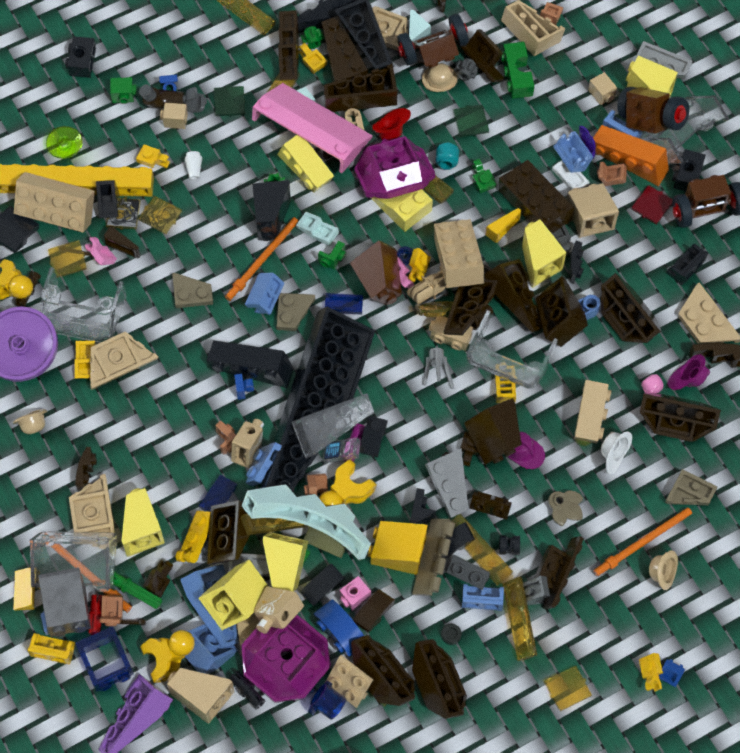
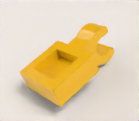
[299,43,327,74]
[136,144,170,168]
[408,248,431,283]
[639,653,663,692]

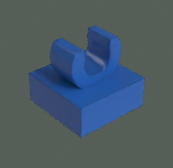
[159,74,178,91]
[234,374,254,400]
[659,659,685,687]

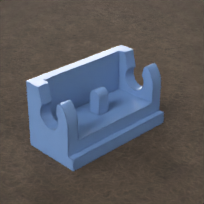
[603,110,643,138]
[553,131,593,173]
[245,273,285,315]
[462,584,504,611]

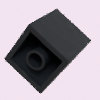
[252,180,291,241]

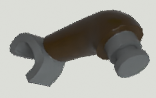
[139,84,207,113]

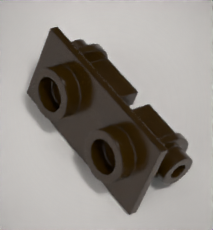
[469,491,512,520]

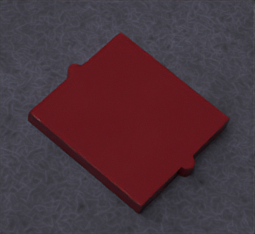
[631,185,673,225]

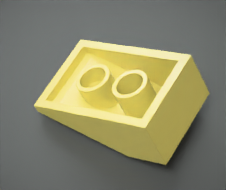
[371,189,433,232]

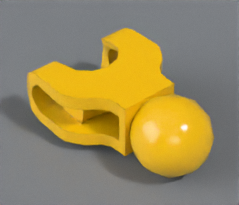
[0,259,33,300]
[319,460,377,507]
[140,630,195,683]

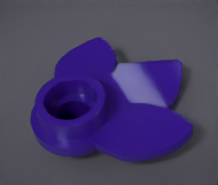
[579,126,596,160]

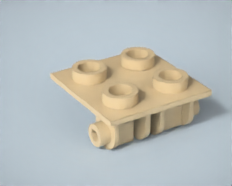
[325,655,373,708]

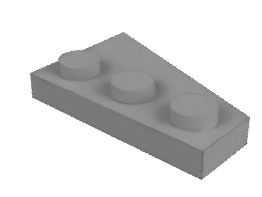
[634,41,692,79]
[425,448,469,518]

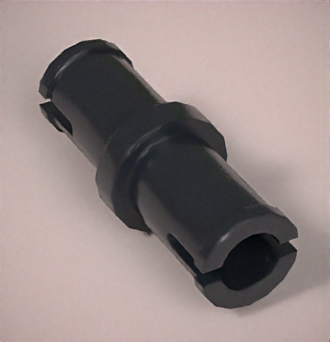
[229,671,266,710]

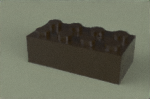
[499,160,574,233]

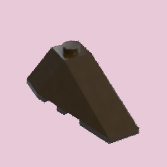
[484,259,543,332]
[444,279,498,336]

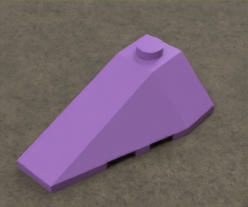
[99,674,173,753]

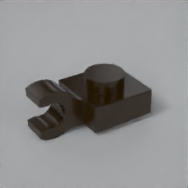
[460,431,479,467]
[143,560,173,597]

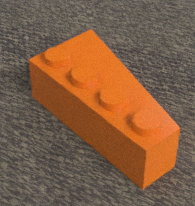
[593,125,669,186]

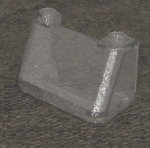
[30,531,117,592]

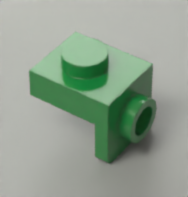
[318,241,347,270]

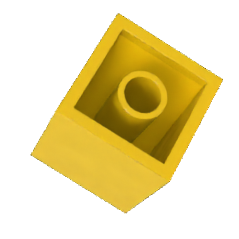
[368,521,428,575]

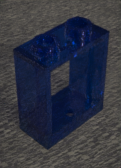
[75,626,134,692]

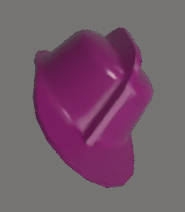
[668,354,710,390]
[508,432,545,469]

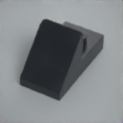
[96,180,120,218]
[359,416,388,458]
[410,488,437,525]

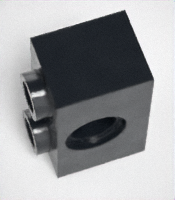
[65,36,96,78]
[672,149,706,192]

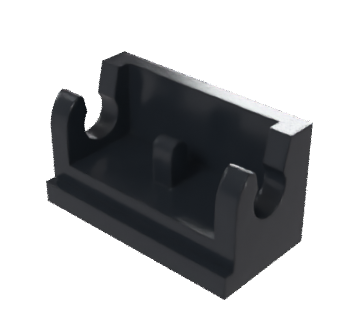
[666,244,708,285]

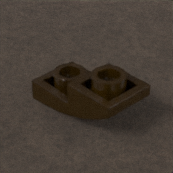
[76,447,97,491]
[353,589,395,633]

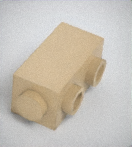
[429,315,473,351]

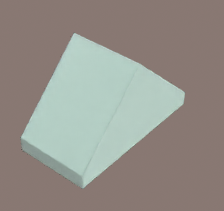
[409,10,431,42]

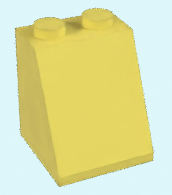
[626,55,678,98]
[522,220,566,288]
[122,488,165,557]
[263,532,308,592]
[198,560,269,630]

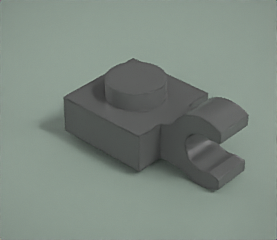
[551,225,571,256]

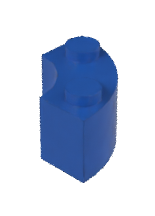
[314,599,364,657]

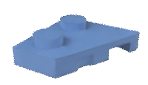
[246,442,282,487]

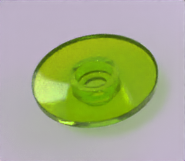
[46,126,83,159]

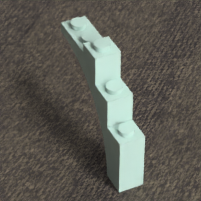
[242,484,371,560]

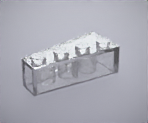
[292,393,374,458]

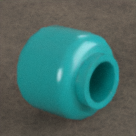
[435,142,459,170]

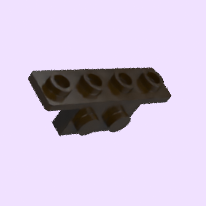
[455,29,504,82]
[534,536,584,610]

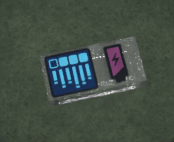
[323,438,361,463]

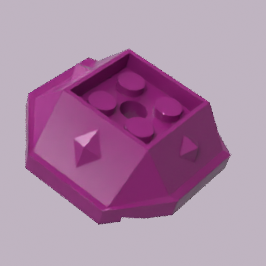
[354,136,435,199]
[241,615,331,703]

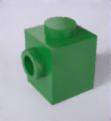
[110,77,137,104]

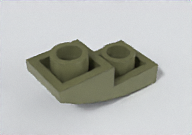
[304,526,346,558]

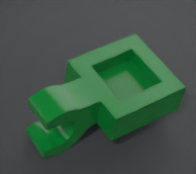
[472,159,497,193]

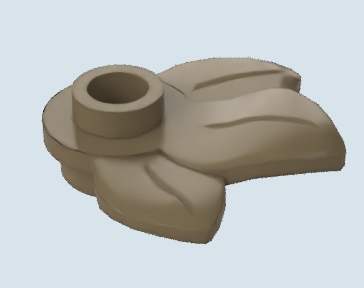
[548,490,583,526]

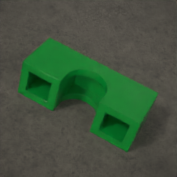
[500,42,535,99]

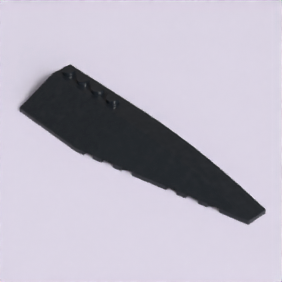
[257,306,376,525]

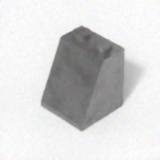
[38,567,91,637]

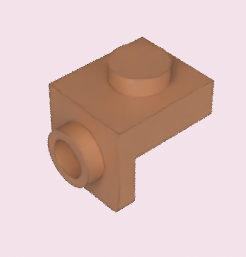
[540,2,563,25]
[597,162,627,186]
[215,421,236,455]
[304,474,328,496]
[100,595,123,627]

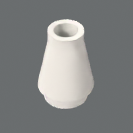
[184,151,202,180]

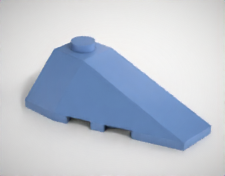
[180,564,238,648]

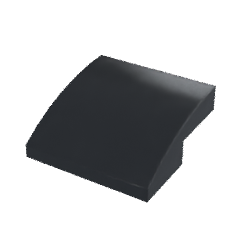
[0,206,39,253]

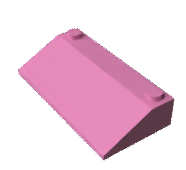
[252,83,373,173]

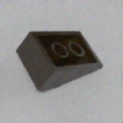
[536,276,588,347]
[207,500,255,565]

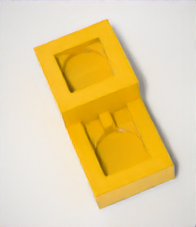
[75,341,96,379]

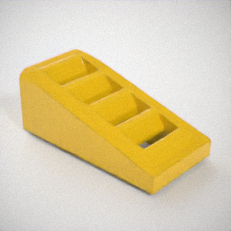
[485,208,521,243]
[495,366,516,403]

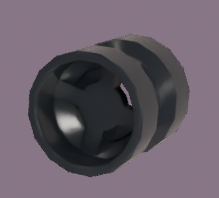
[499,535,520,555]

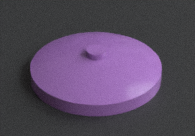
[0,307,58,382]

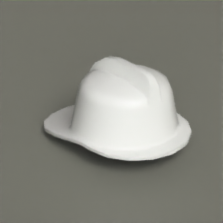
[601,431,632,474]

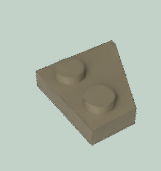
[172,273,213,308]
[277,293,315,331]
[665,469,718,506]

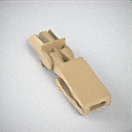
[407,265,446,305]

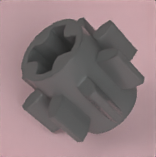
[455,58,478,81]

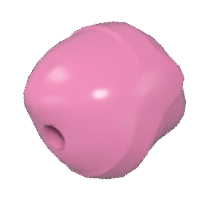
[641,374,663,394]

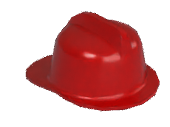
[372,108,411,140]

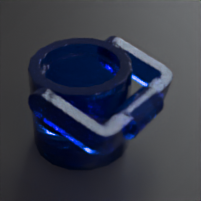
[307,681,346,720]

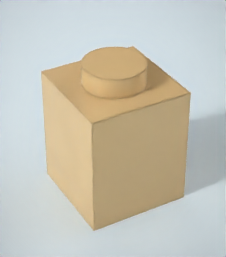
[588,72,617,105]
[160,103,188,129]

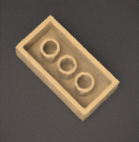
[14,172,95,232]
[434,219,484,288]

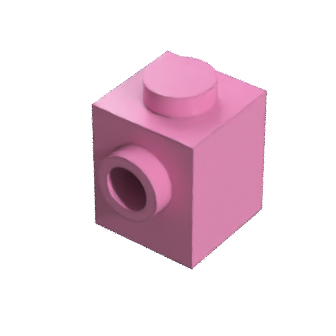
[339,576,371,611]

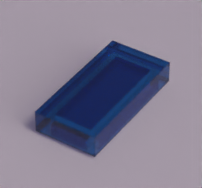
[325,293,363,315]
[199,474,237,512]

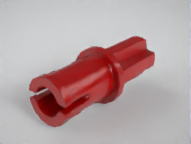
[88,594,102,636]

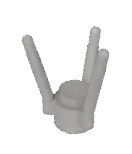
[423,348,454,389]

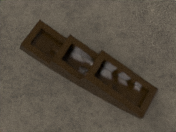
[278,10,299,81]
[690,343,740,368]

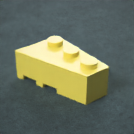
[277,135,334,193]

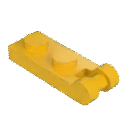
[175,511,211,563]

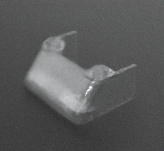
[639,95,729,164]
[40,267,127,343]
[467,310,558,389]

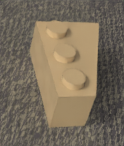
[501,0,565,56]
[574,380,611,444]

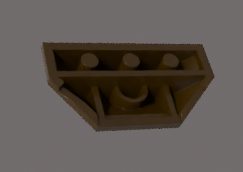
[601,273,661,343]
[640,393,721,442]
[351,635,415,706]
[412,639,467,719]

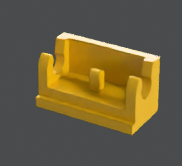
[28,633,76,665]

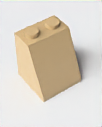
[566,183,619,238]
[167,668,235,724]

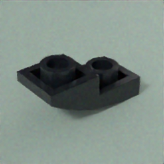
[569,240,584,284]
[441,522,475,559]
[300,563,345,606]

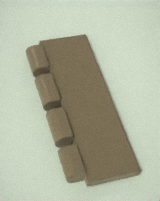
[412,519,455,596]

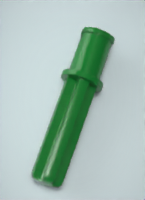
[107,571,162,609]

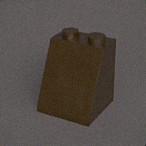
[464,398,522,464]

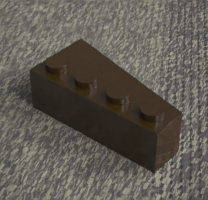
[322,16,368,82]
[324,64,398,112]

